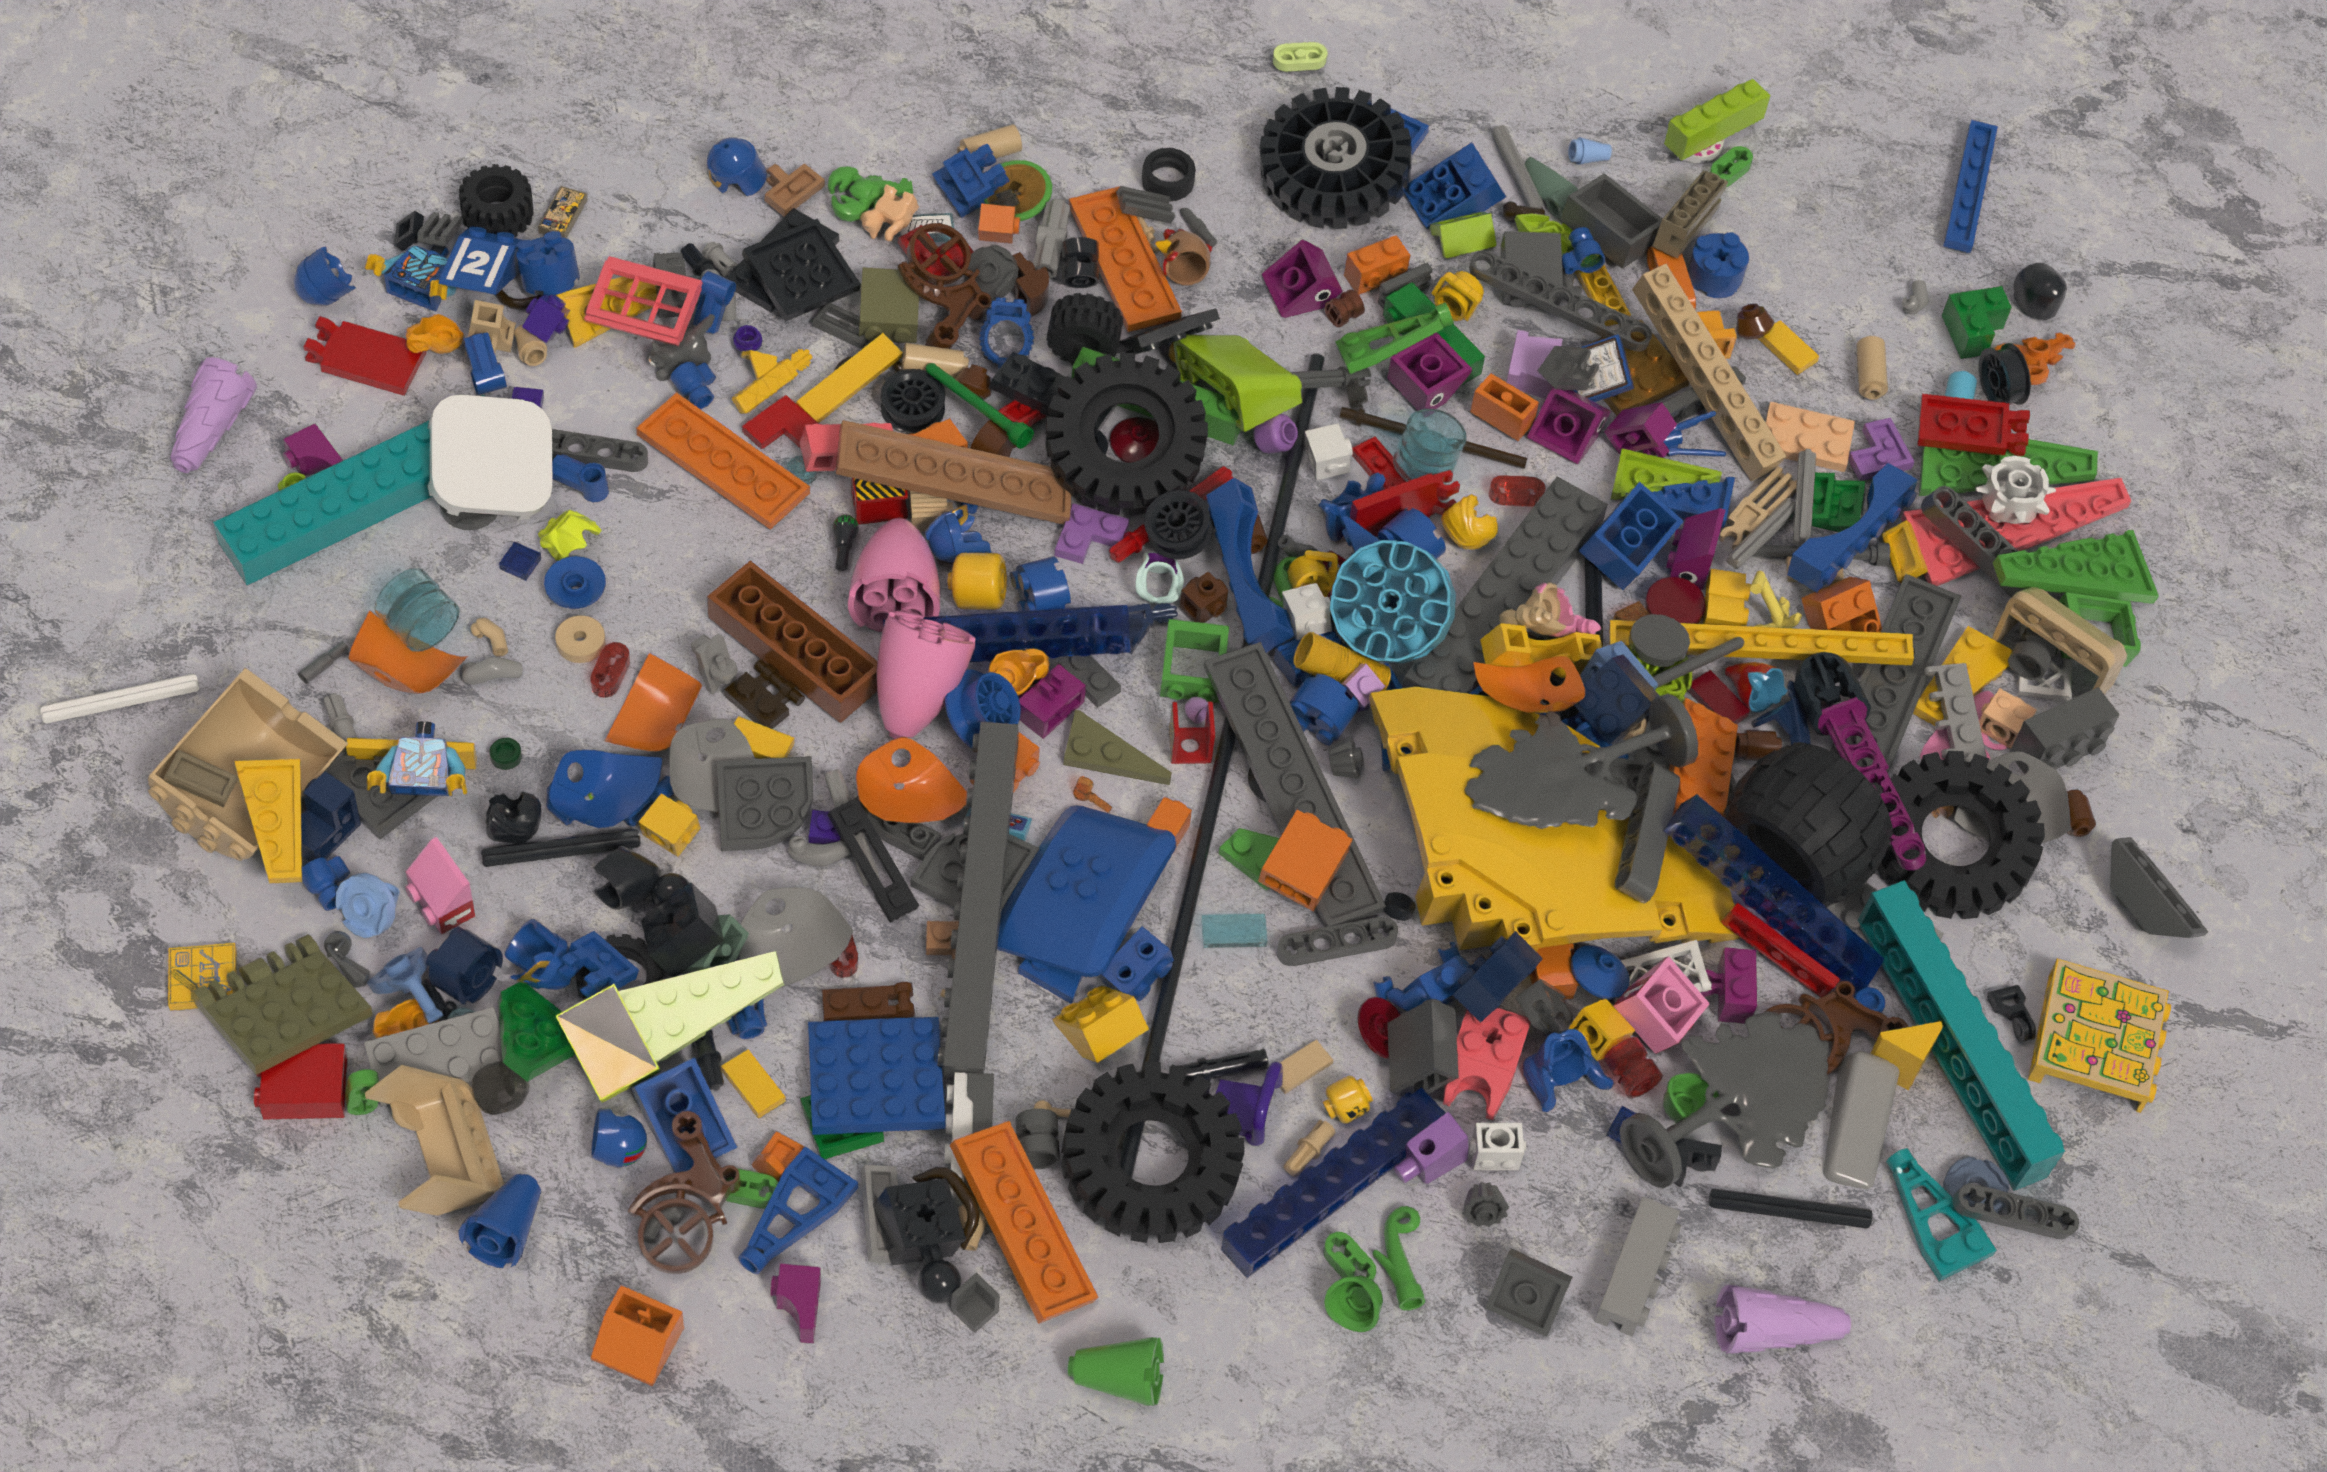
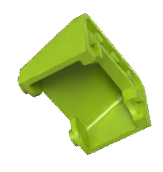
[1173,335,1302,432]

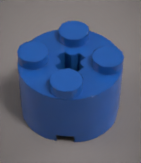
[516,231,580,296]
[1688,232,1749,298]
[1378,508,1446,559]
[1010,556,1071,624]
[1289,673,1359,746]

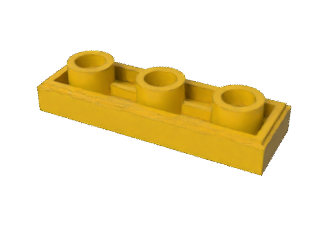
[1575,257,1631,327]

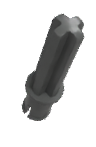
[1291,366,1371,389]

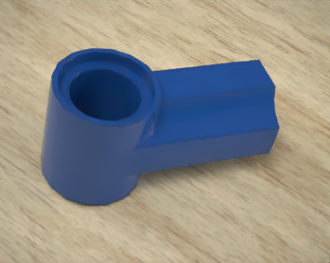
[693,271,736,334]
[463,332,507,395]
[552,454,609,502]

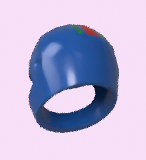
[591,1108,647,1168]

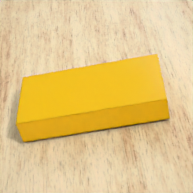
[1758,320,1819,375]
[1881,520,1928,583]
[734,716,795,759]
[721,1049,786,1119]

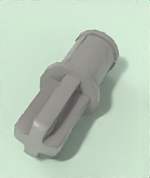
[323,693,357,754]

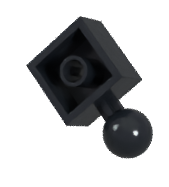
[641,873,724,977]
[873,1178,966,1304]

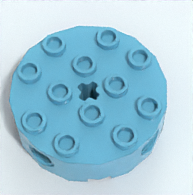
[1330,540,1456,664]

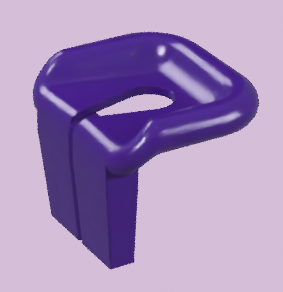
[1216,1061,1283,1146]

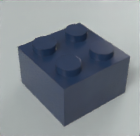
[1574,654,1660,745]

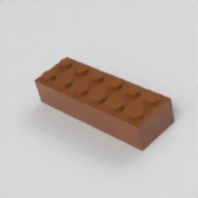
[707,560,878,723]

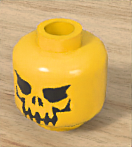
[1322,1075,1373,1124]

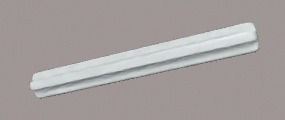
[40,674,199,724]

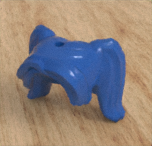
[1318,472,1385,542]
[1522,1029,1613,1112]

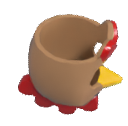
[1155,229,1213,285]

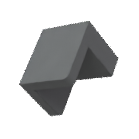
[951,1272,1000,1333]

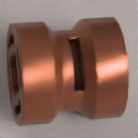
[1324,289,1365,327]

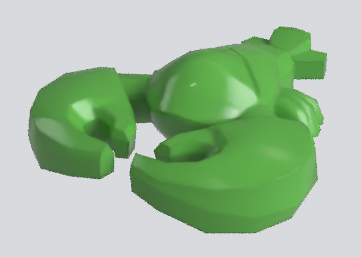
[828,166,913,222]

